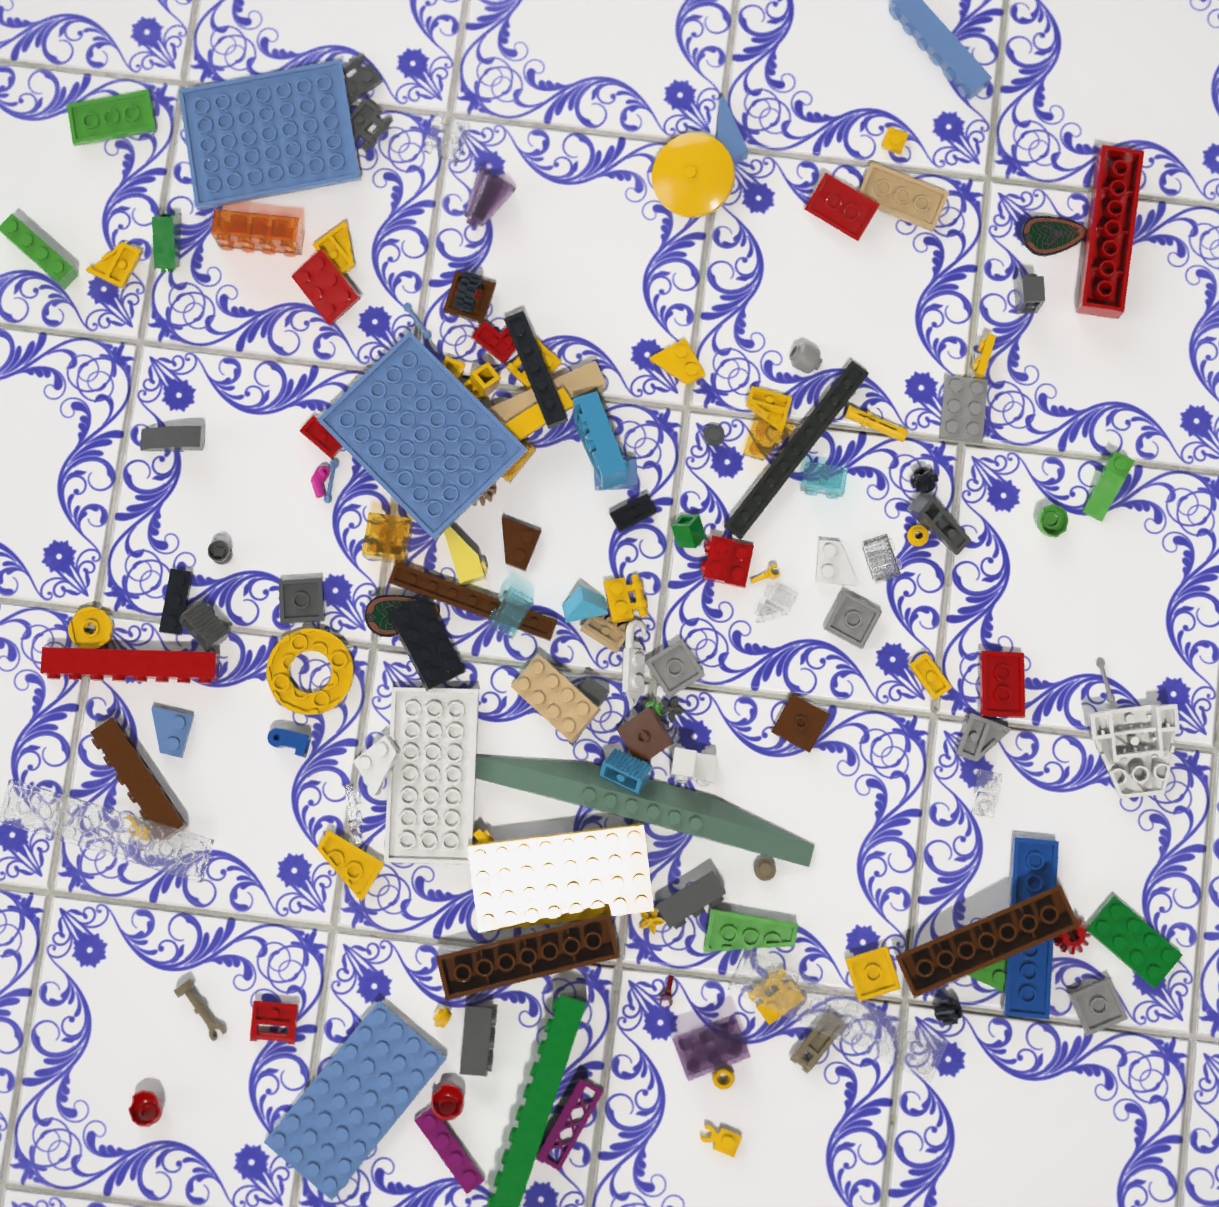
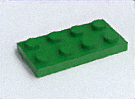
[1086,896,1183,989]

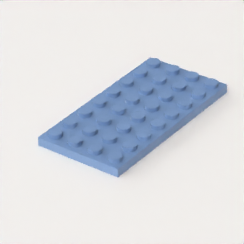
[264,1001,447,1201]

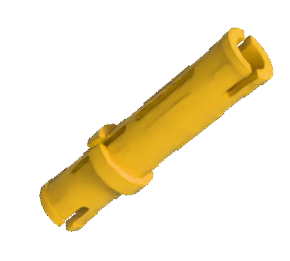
[844,405,908,443]

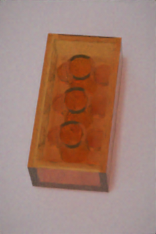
[211,209,305,257]

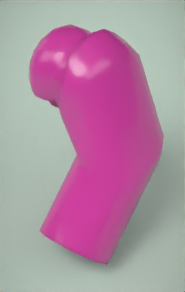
[311,466,330,498]

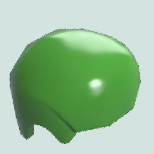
[1036,504,1069,537]

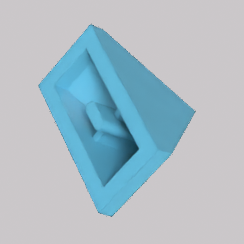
[562,586,608,623]

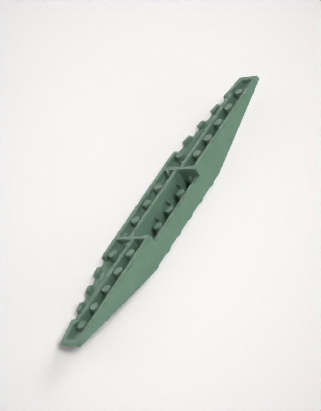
[476,756,814,867]

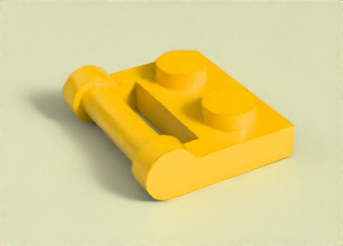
[505,337,562,390]

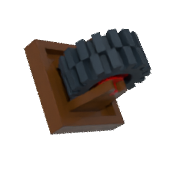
[443,271,497,324]

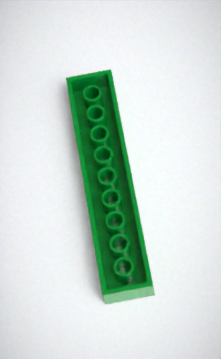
[486,994,587,1207]

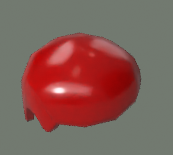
[431,1084,465,1121]
[128,1090,163,1127]

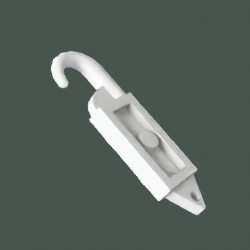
[622,620,646,707]

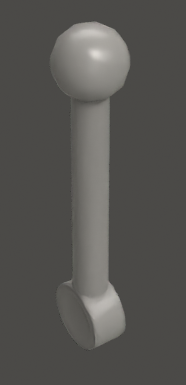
[1096,659,1115,703]

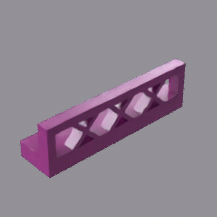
[536,1077,604,1171]

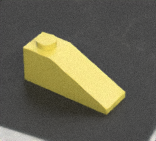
[444,527,488,586]

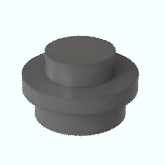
[703,425,725,446]

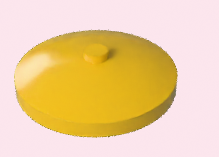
[652,133,735,218]

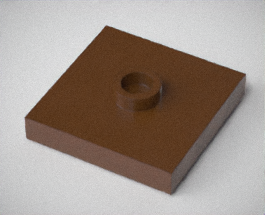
[771,694,830,753]
[616,706,674,762]

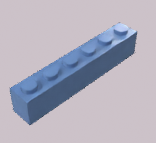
[889,0,992,100]

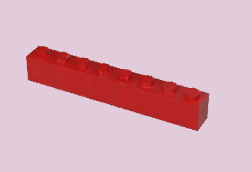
[40,647,220,684]

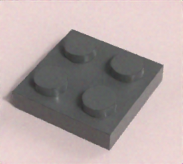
[279,578,325,624]

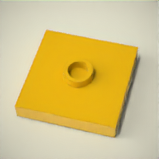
[845,946,901,1002]

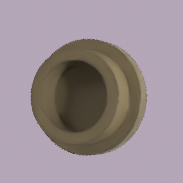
[754,859,776,881]

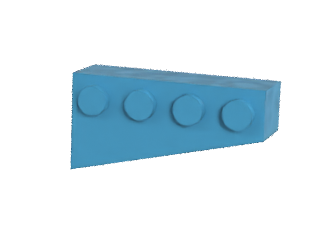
[573,391,630,489]

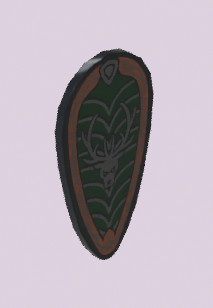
[1021,216,1087,257]
[364,595,440,637]

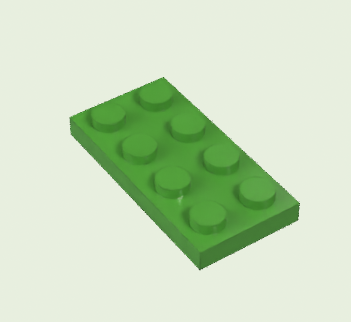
[66,90,157,146]

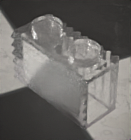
[860,534,903,585]

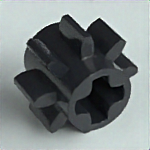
[910,467,939,493]
[934,998,962,1026]

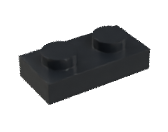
[609,494,657,533]

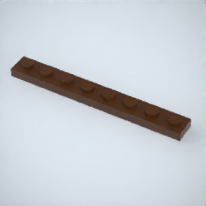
[388,562,558,641]

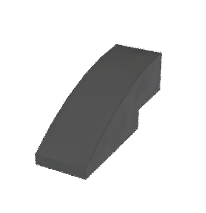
[140,426,204,452]

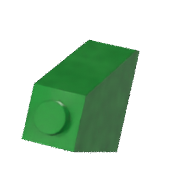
[152,213,181,272]

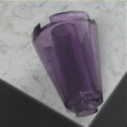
[464,167,516,229]

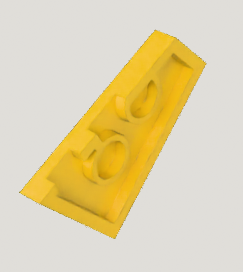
[317,830,385,902]

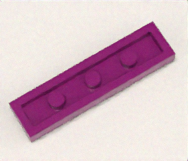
[414,1108,485,1194]

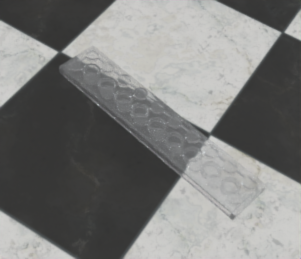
[0,779,214,883]
[727,948,949,1083]

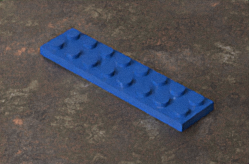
[1003,837,1059,1020]

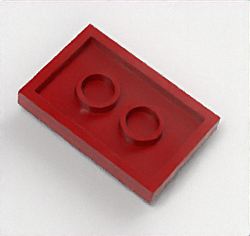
[804,172,881,241]
[291,249,361,325]
[979,651,1025,718]

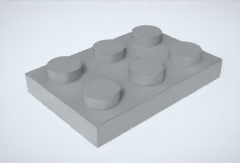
[939,375,988,443]

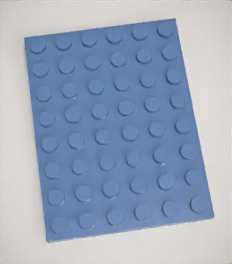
[178,59,361,210]
[317,331,528,540]

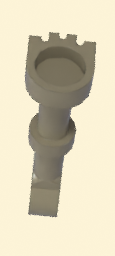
[174,979,227,1041]

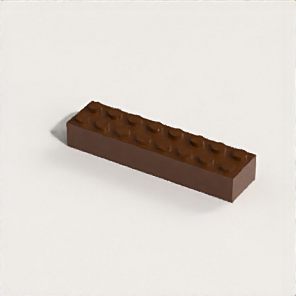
[895,885,1080,998]
[436,914,620,1000]

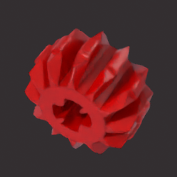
[1054,918,1091,955]

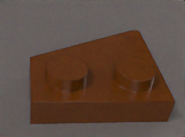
[502,517,541,572]

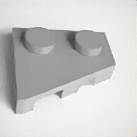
[956,713,1011,762]

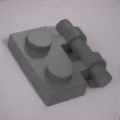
[343,53,383,105]
[351,98,393,152]

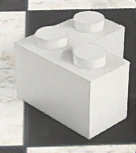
[670,748,718,787]

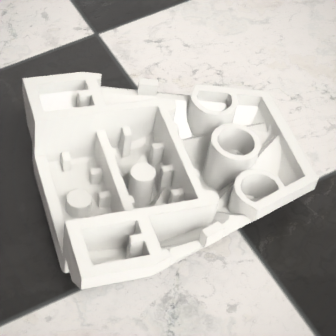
[1089,704,1180,799]

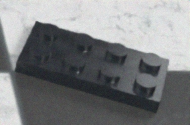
[387,596,466,691]

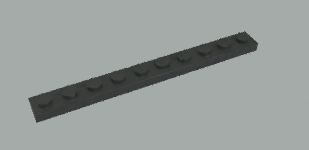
[724,361,869,540]

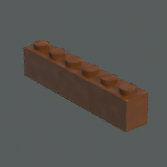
[90,717,188,841]

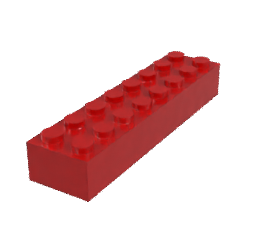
[1076,145,1144,319]

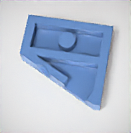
[151,706,194,758]

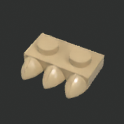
[580,615,629,654]

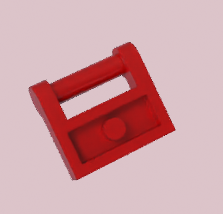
[250,1001,299,1045]

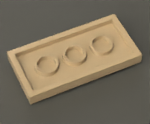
[859,162,949,232]
[511,654,601,743]

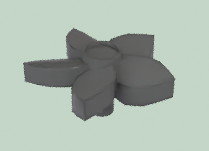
[661,698,684,724]

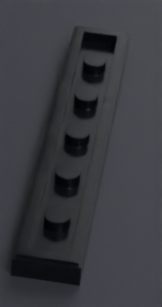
[504,311,568,429]

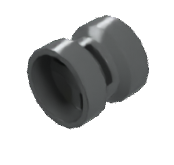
[208,540,233,565]

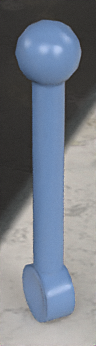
[403,303,432,339]
[323,460,339,503]

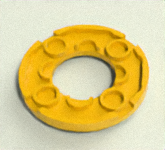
[266,628,354,715]

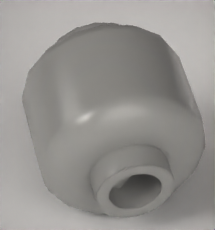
[789,342,822,374]

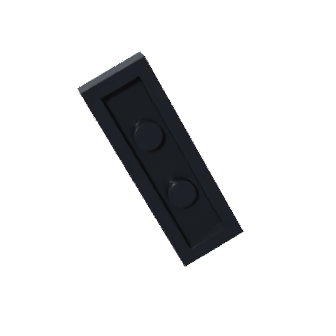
[159,569,193,636]

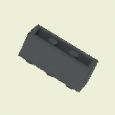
[655,871,726,930]
[460,1005,497,1076]

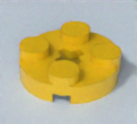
[68,607,114,649]

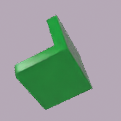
[671,514,706,548]

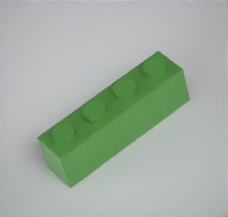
[0,213,79,290]

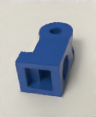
[267,728,312,758]

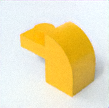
[463,362,501,402]

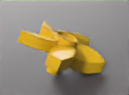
[639,908,665,935]

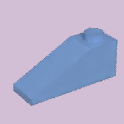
[717,96,749,164]

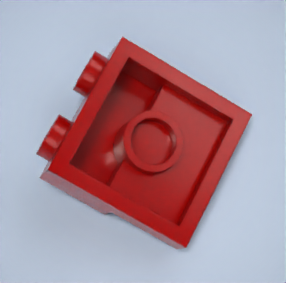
[700,535,754,588]

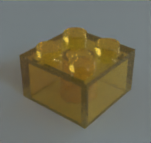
[362,512,414,565]

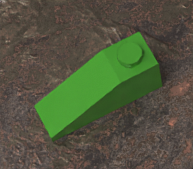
[1082,451,1135,522]

